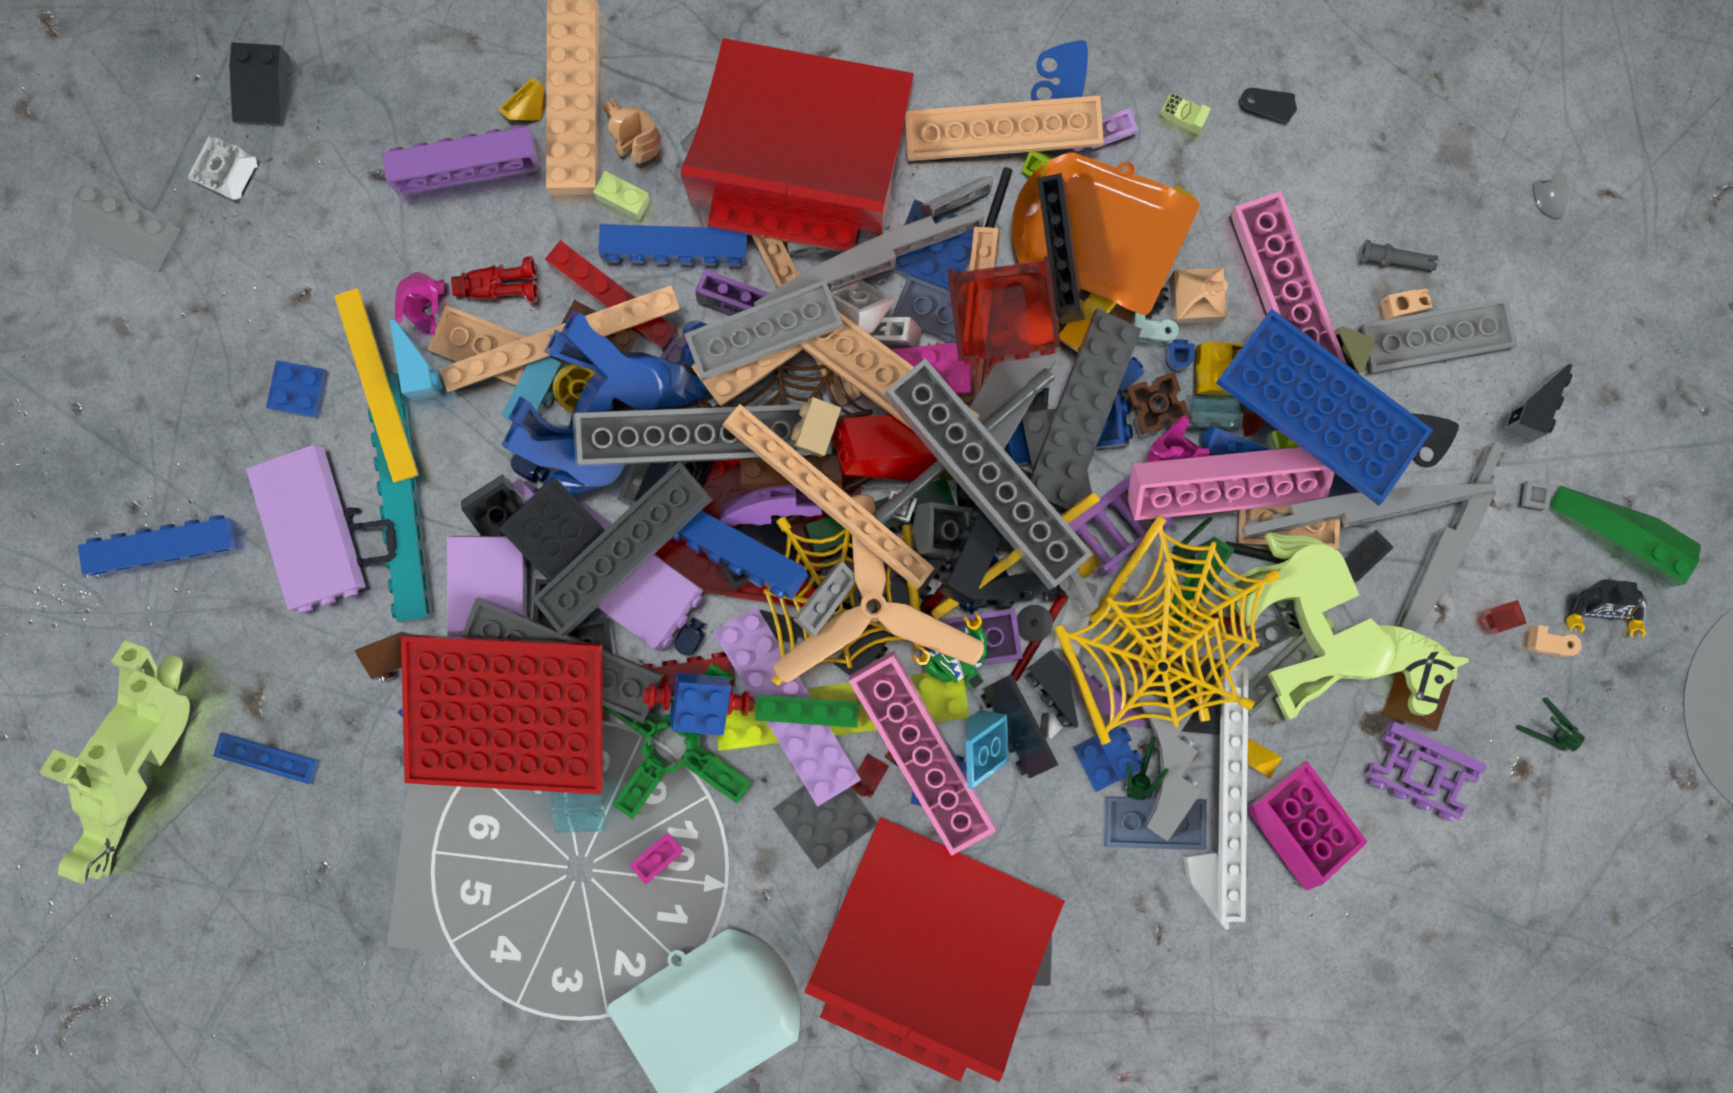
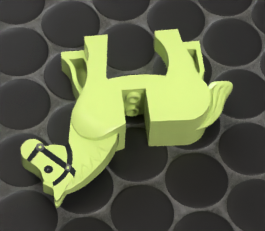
[1220,532,1469,721]
[39,640,190,884]

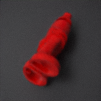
[451,256,538,303]

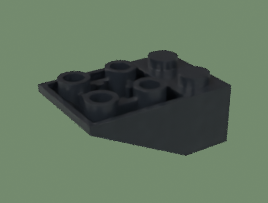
[1504,364,1573,442]
[719,515,798,592]
[1024,650,1078,729]

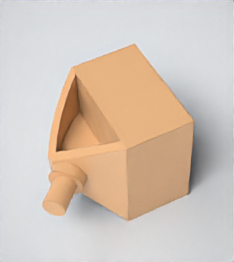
[1170,268,1229,325]

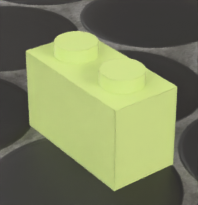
[593,171,651,222]

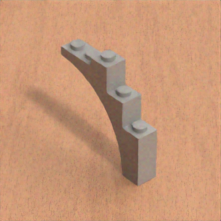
[1117,676,1202,841]

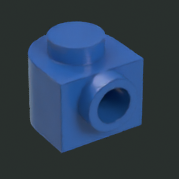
[1167,339,1195,371]

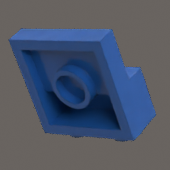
[1096,394,1133,449]
[1072,726,1143,792]

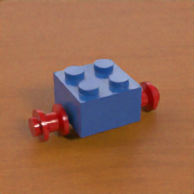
[642,672,754,735]

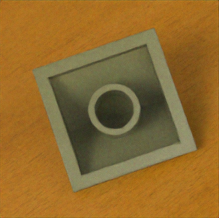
[1334,326,1376,374]

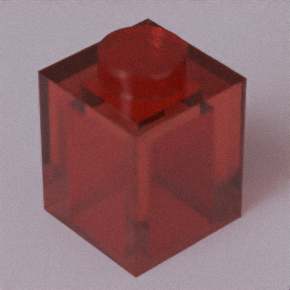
[1482,600,1526,634]
[851,753,889,798]

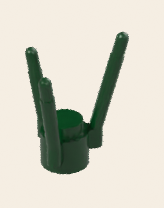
[1171,517,1215,571]
[1516,697,1585,752]
[1125,736,1169,800]

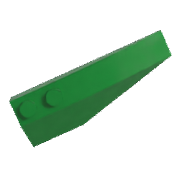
[1549,486,1701,587]

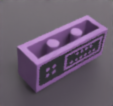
[695,269,769,315]

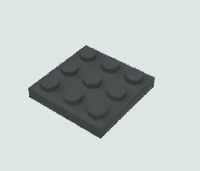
[773,785,877,870]

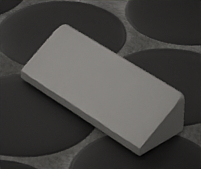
[920,176,994,218]

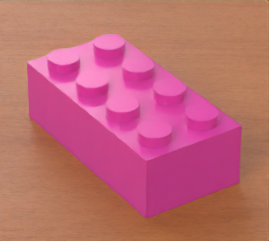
[871,342,974,405]

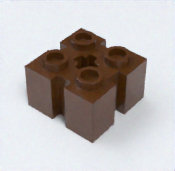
[1124,372,1191,438]

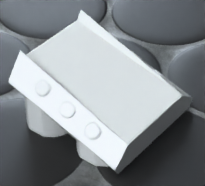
[188,136,258,200]

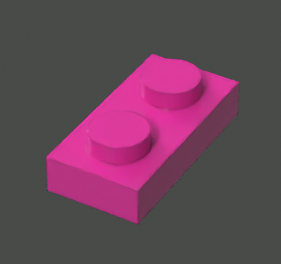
[629,832,684,885]

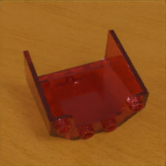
[947,256,1060,366]

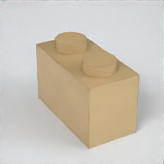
[791,397,841,457]

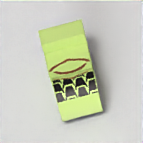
[1160,94,1211,135]

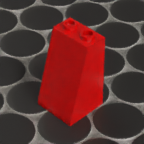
[832,414,938,481]

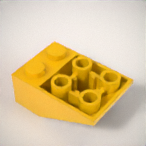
[1195,341,1244,396]

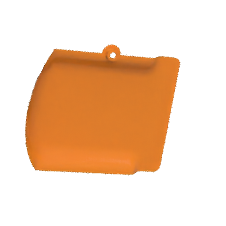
[1012,152,1200,315]

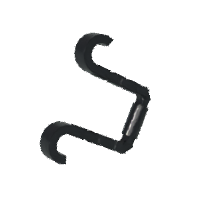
[344,507,397,566]

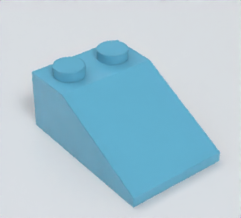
[390,320,444,402]
[966,710,1009,789]

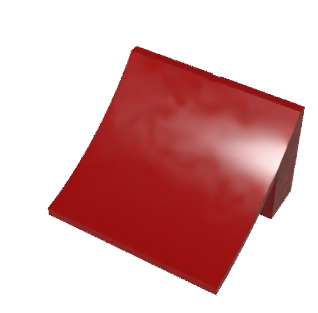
[680,38,914,252]
[804,817,1065,1083]

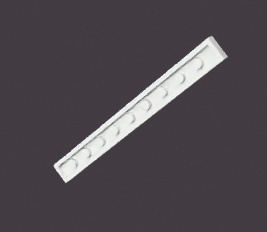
[1217,665,1249,922]

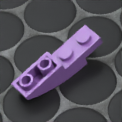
[720,485,822,526]
[1062,656,1145,727]

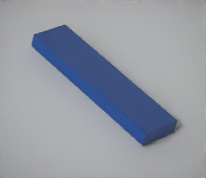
[213,732,318,784]

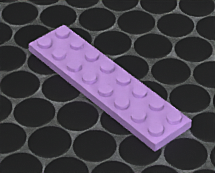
[713,606,861,807]

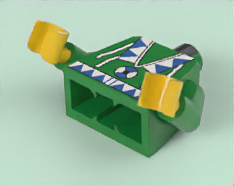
[911,611,987,690]

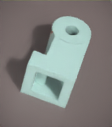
[1131,312,1179,344]

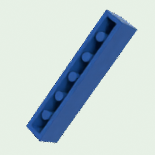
[598,224,748,267]
[672,511,808,600]
[78,515,238,576]

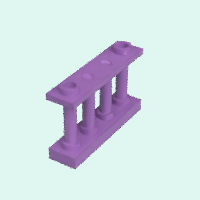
[1068,474,1174,577]

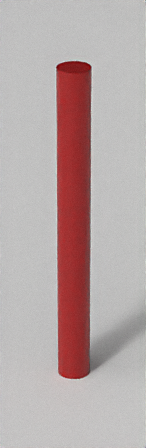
[1011,594,1069,682]

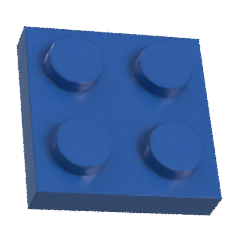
[266,360,327,418]

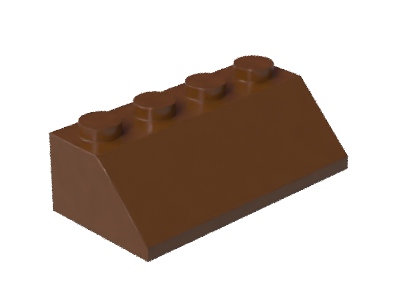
[740,456,842,513]

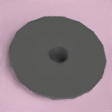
[1017,605,1053,641]

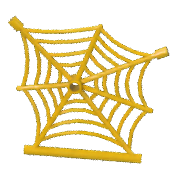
[1089,515,1281,722]
[764,517,924,686]
[1054,562,1255,745]

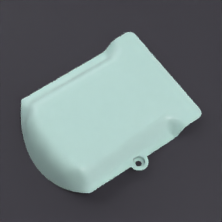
[608,929,800,1093]

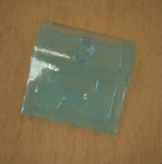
[1186,395,1243,430]
[551,777,606,833]

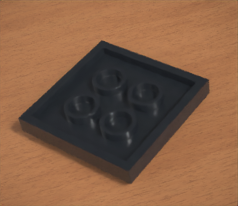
[498,476,605,582]
[1146,654,1228,735]

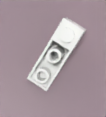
[1183,852,1230,930]

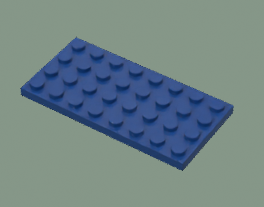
[1216,309,1433,506]

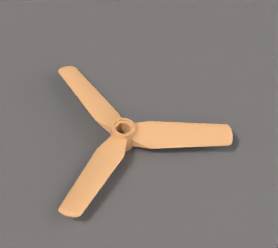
[773,494,984,683]

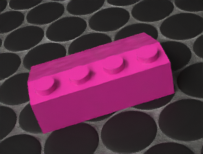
[1247,761,1368,891]

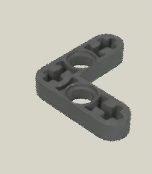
[1239,600,1302,656]

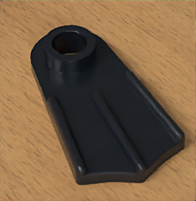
[1240,88,1297,124]

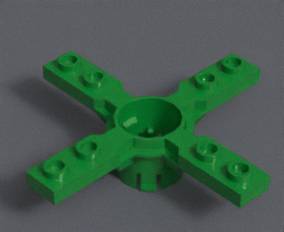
[603,662,753,820]

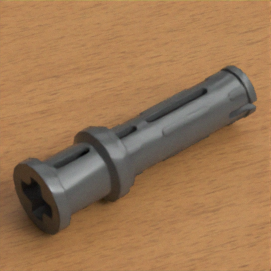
[1360,240,1438,271]

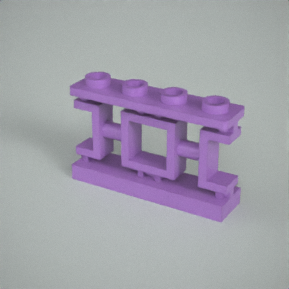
[1365,722,1487,822]

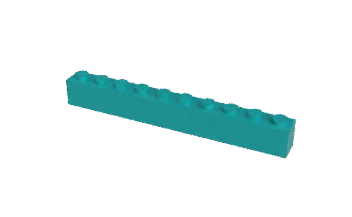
[368,373,432,623]

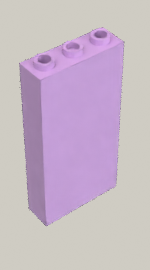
[246,445,366,614]
[580,502,704,651]
[447,536,527,637]

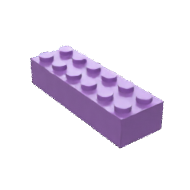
[382,125,542,195]

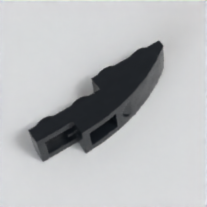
[969,572,1066,609]

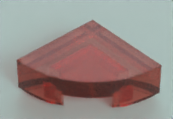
[1240,412,1265,438]

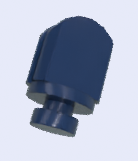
[511,454,549,482]
[675,617,706,655]

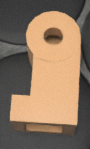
[1380,289,1433,320]
[1527,625,1582,657]

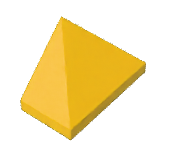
[497,77,544,121]
[1247,738,1282,779]

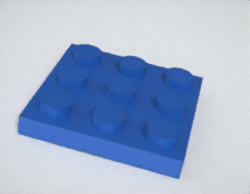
[891,199,983,293]

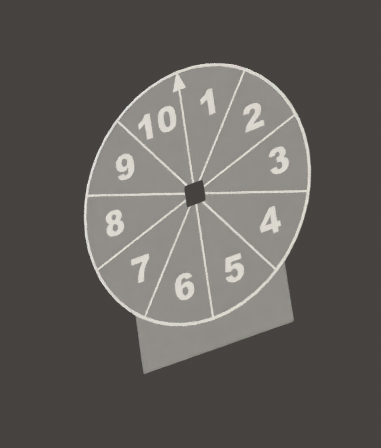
[387,721,729,1021]

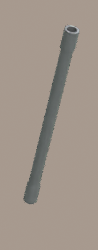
[872,368,1054,524]

